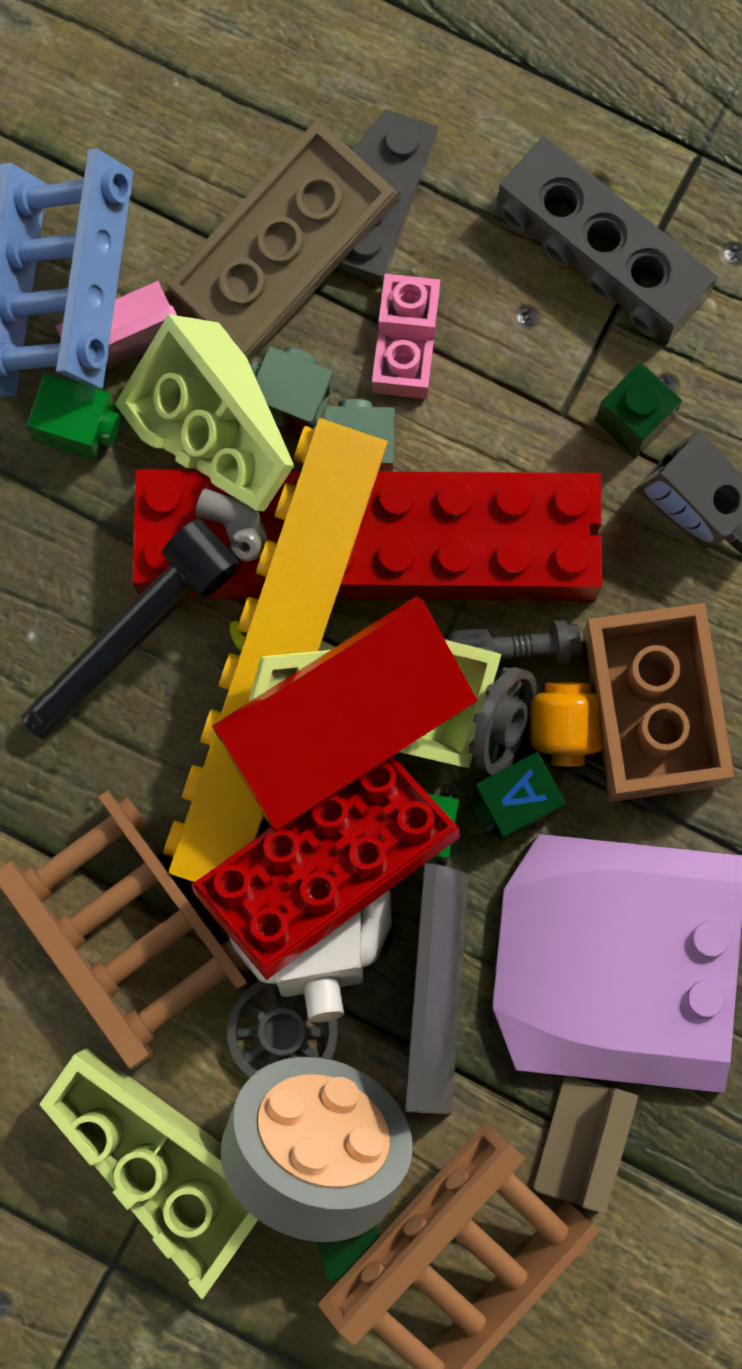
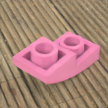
[371,274,441,399]

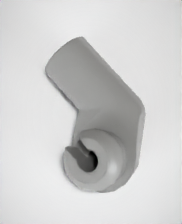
[195,488,268,562]

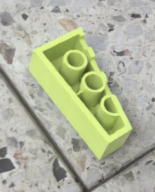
[39,1047,258,1300]

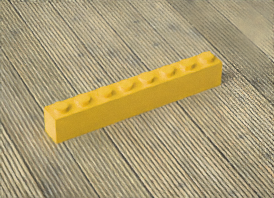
[163,418,388,882]

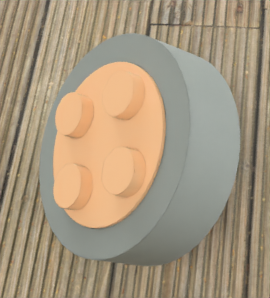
[220,1057,412,1242]

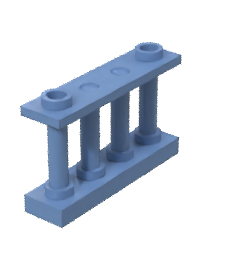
[0,148,134,398]

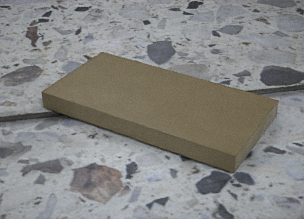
[164,119,401,362]

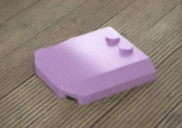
[491,834,742,1093]

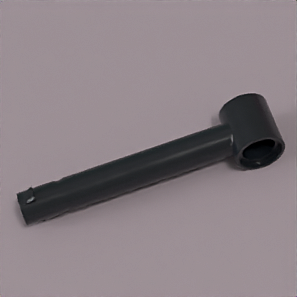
[21,519,241,739]

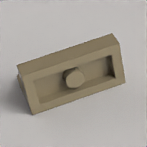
[533,1076,639,1214]

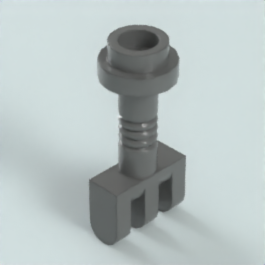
[448,620,581,672]

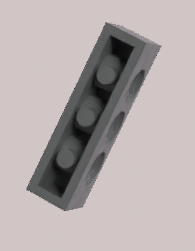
[497,136,718,344]

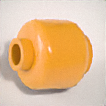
[530,682,604,766]

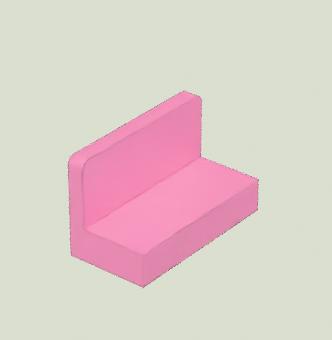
[55,281,177,371]

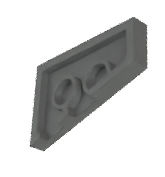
[336,109,438,284]

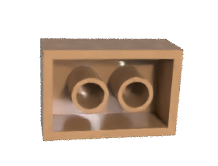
[583,603,735,802]

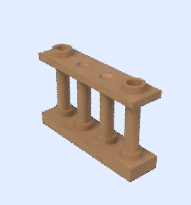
[0,790,250,1069]
[317,1122,600,1369]

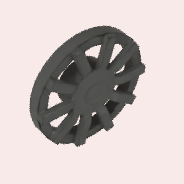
[469,667,537,775]
[227,981,338,1077]

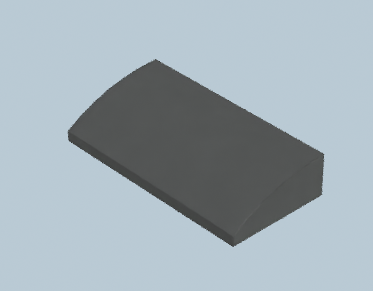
[404,863,469,1114]

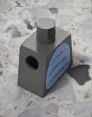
[635,431,742,555]

